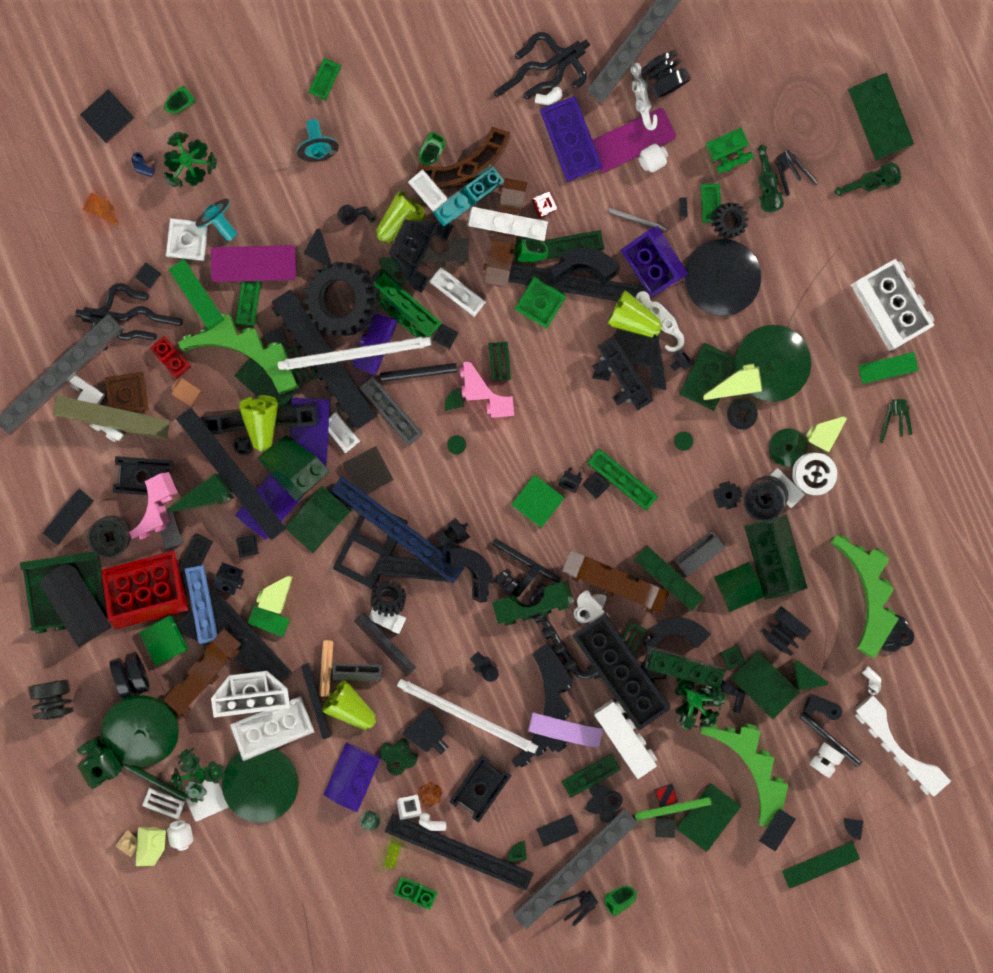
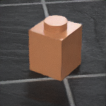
[171,378,203,407]

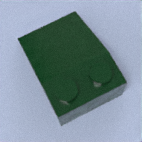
[258,435,330,501]
[286,485,352,553]
[730,651,800,719]

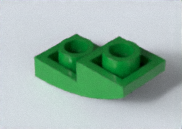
[393,876,438,910]

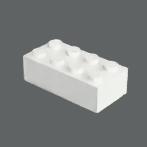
[593,699,657,779]

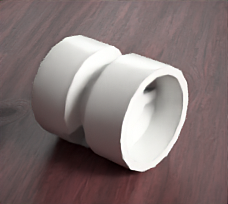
[809,742,845,778]

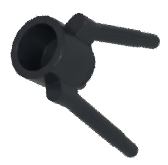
[776,150,818,196]
[550,890,598,926]

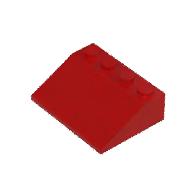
[101,551,189,630]

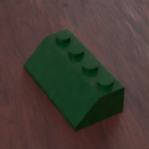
[848,72,914,161]

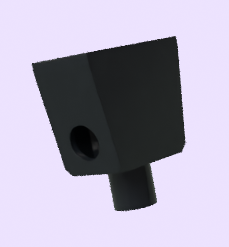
[402,707,449,755]

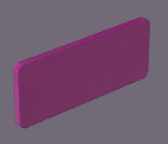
[593,108,676,173]
[211,245,296,282]

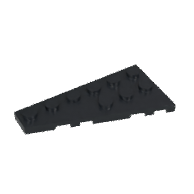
[176,588,293,683]

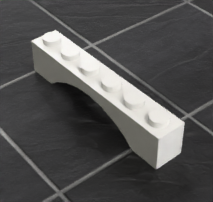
[854,695,951,797]

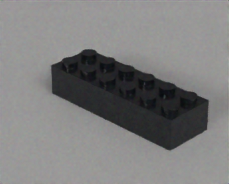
[572,612,671,730]

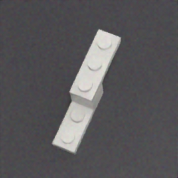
[54,363,125,442]

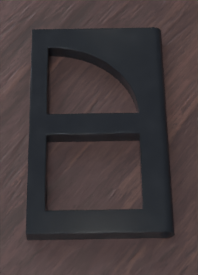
[332,512,408,589]

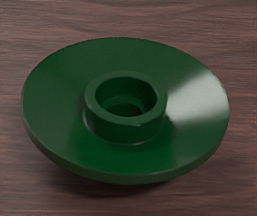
[769,429,807,467]

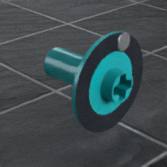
[297,119,339,162]
[195,198,238,241]

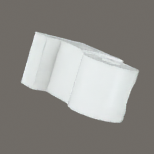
[368,607,407,634]

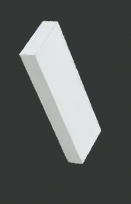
[429,267,486,317]

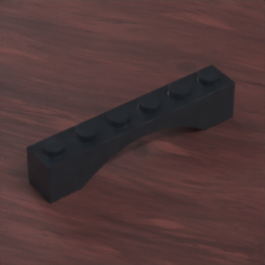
[201,402,321,435]

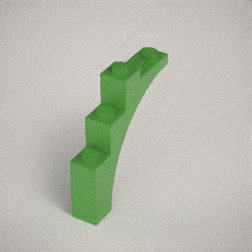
[178,313,299,395]
[830,534,899,658]
[700,723,788,827]

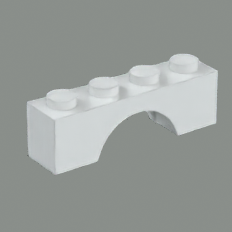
[467,207,548,241]

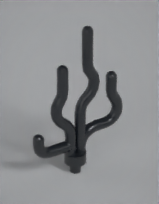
[494,32,590,99]
[75,283,183,351]

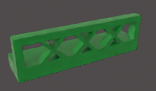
[374,273,442,338]

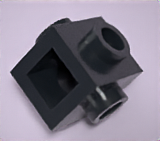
[712,481,743,510]
[213,562,245,595]

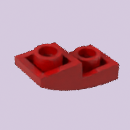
[150,336,191,379]

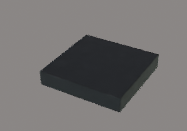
[80,89,134,144]

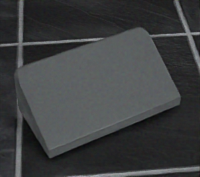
[160,508,184,549]

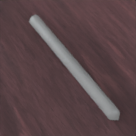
[607,208,668,231]

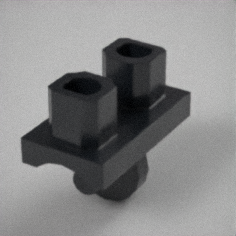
[470,652,499,682]

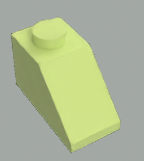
[806,417,847,452]
[256,576,293,614]
[135,827,166,866]

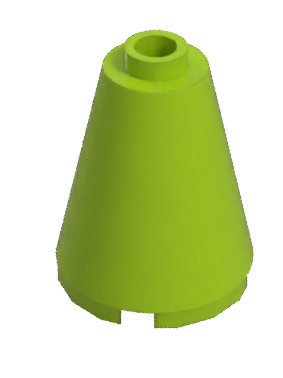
[376,190,428,243]
[607,291,663,337]
[239,395,278,451]
[322,680,376,730]

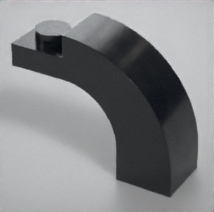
[549,248,620,285]
[443,545,494,603]
[642,617,711,652]

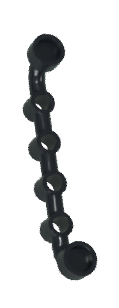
[530,582,601,680]

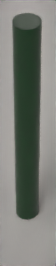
[119,761,188,801]

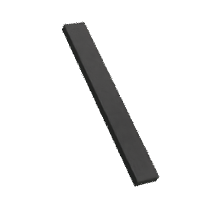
[508,263,647,307]
[176,407,287,541]
[385,814,533,891]

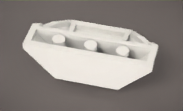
[211,671,290,717]

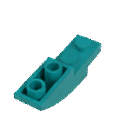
[432,167,504,227]

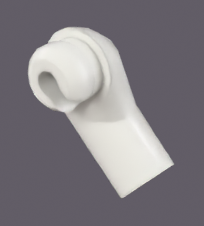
[535,87,562,106]
[862,666,881,695]
[418,813,446,831]

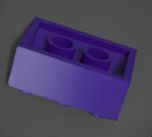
[620,226,688,298]
[352,314,398,376]
[235,474,303,540]
[324,742,381,813]

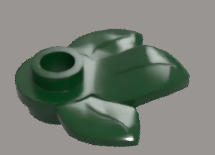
[372,257,408,287]
[381,738,418,776]

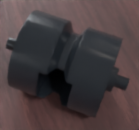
[434,517,470,549]

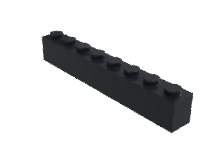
[271,289,377,430]

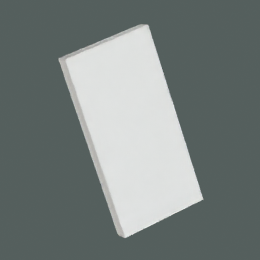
[230,696,315,761]

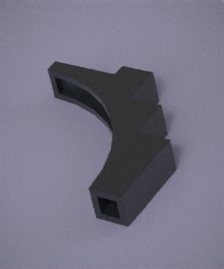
[512,643,574,768]

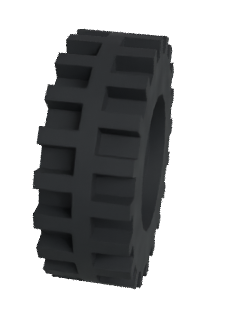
[303,262,381,336]

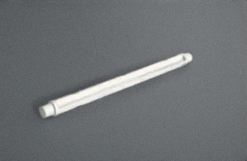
[278,337,431,370]
[397,679,538,754]

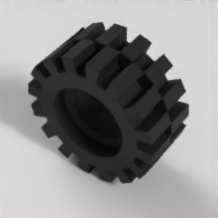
[711,202,749,238]
[370,580,406,617]

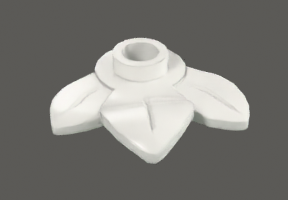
[574,590,609,623]

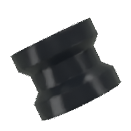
[233,436,253,455]

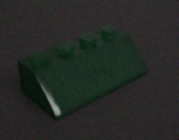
[744,514,808,600]

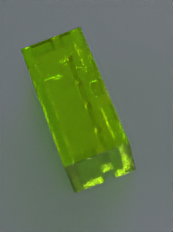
[384,841,402,869]

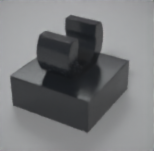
[670,348,694,371]
[558,467,583,493]

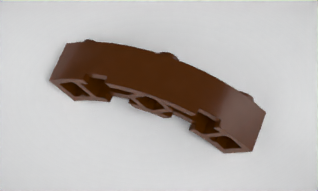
[415,127,511,189]
[482,178,527,287]
[562,550,669,613]
[162,629,241,719]

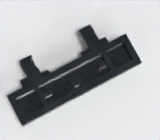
[592,336,654,411]

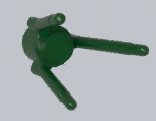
[880,399,912,443]

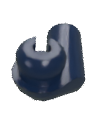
[131,152,155,177]

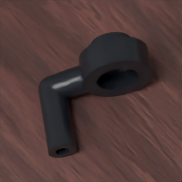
[337,204,376,225]
[715,680,746,714]

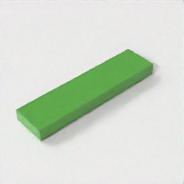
[635,797,713,821]

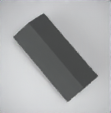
[674,531,725,577]
[333,663,382,681]

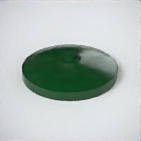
[734,325,811,402]
[101,695,179,767]
[222,748,299,823]

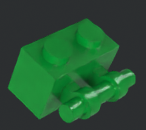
[705,127,754,174]

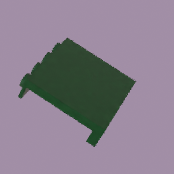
[20,552,108,634]

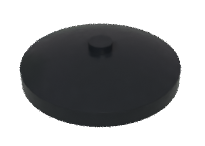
[684,239,761,316]

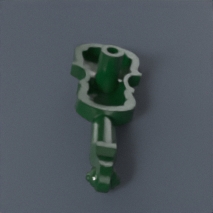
[758,144,784,212]
[834,162,901,196]

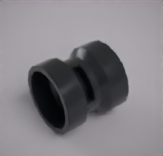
[494,568,520,595]

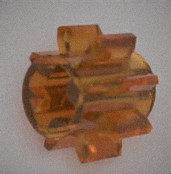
[418,781,442,807]

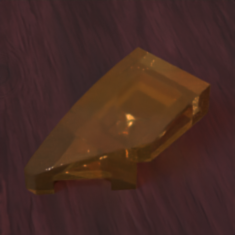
[83,193,119,226]

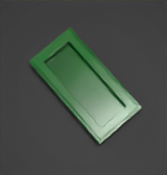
[308,58,342,101]
[701,183,721,223]
[248,605,290,637]

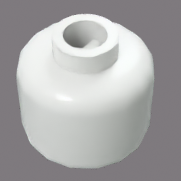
[638,144,668,172]
[167,820,194,851]

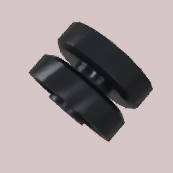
[109,651,150,699]

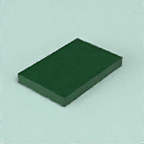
[679,343,735,411]
[234,358,302,405]
[676,783,741,852]

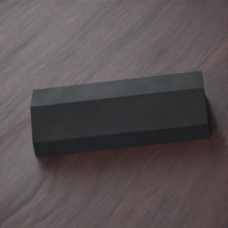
[39,563,112,648]

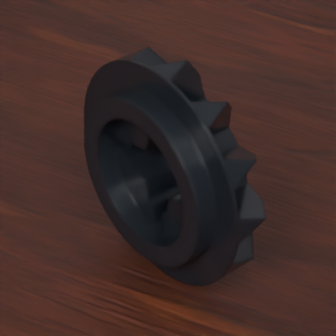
[727,399,758,430]

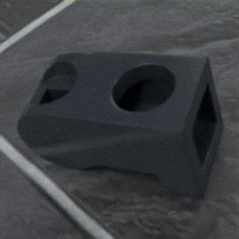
[803,693,842,720]

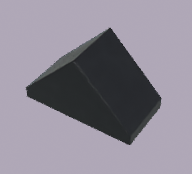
[304,228,332,265]

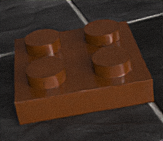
[104,372,149,412]

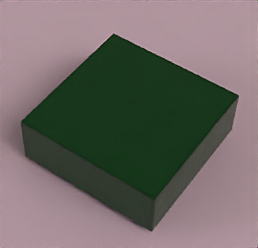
[720,644,745,670]

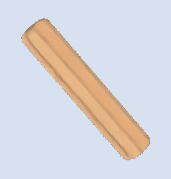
[319,640,334,697]

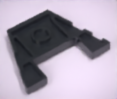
[388,219,453,293]
[592,328,667,390]

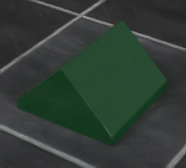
[714,562,764,612]
[791,658,829,690]

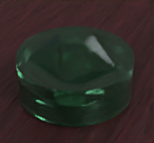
[360,811,380,831]

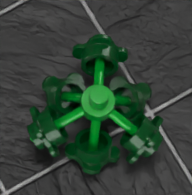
[675,678,726,730]

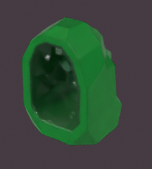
[164,85,196,115]
[418,132,446,166]
[514,238,549,262]
[604,886,637,916]

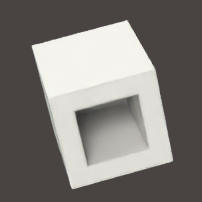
[396,795,422,820]

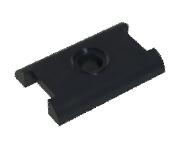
[113,456,173,495]
[449,755,512,823]

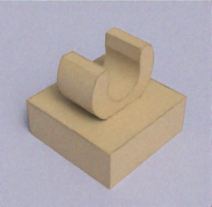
[116,830,138,857]

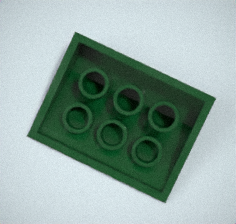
[167,474,234,512]

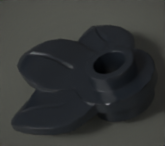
[881,615,914,652]
[585,785,622,823]

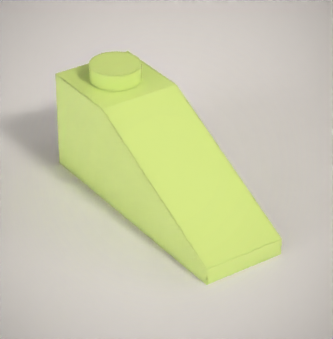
[704,364,762,400]

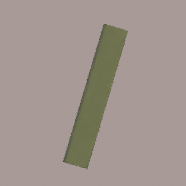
[52,395,170,440]

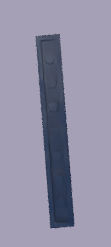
[330,476,465,584]

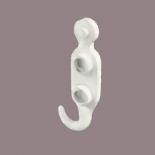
[631,63,657,130]
[636,291,684,352]

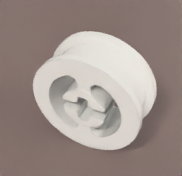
[792,452,837,495]

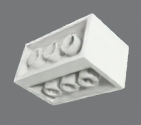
[851,259,935,351]

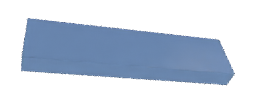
[185,565,218,644]

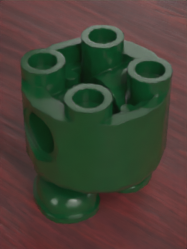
[77,736,122,789]

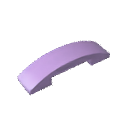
[528,712,604,748]

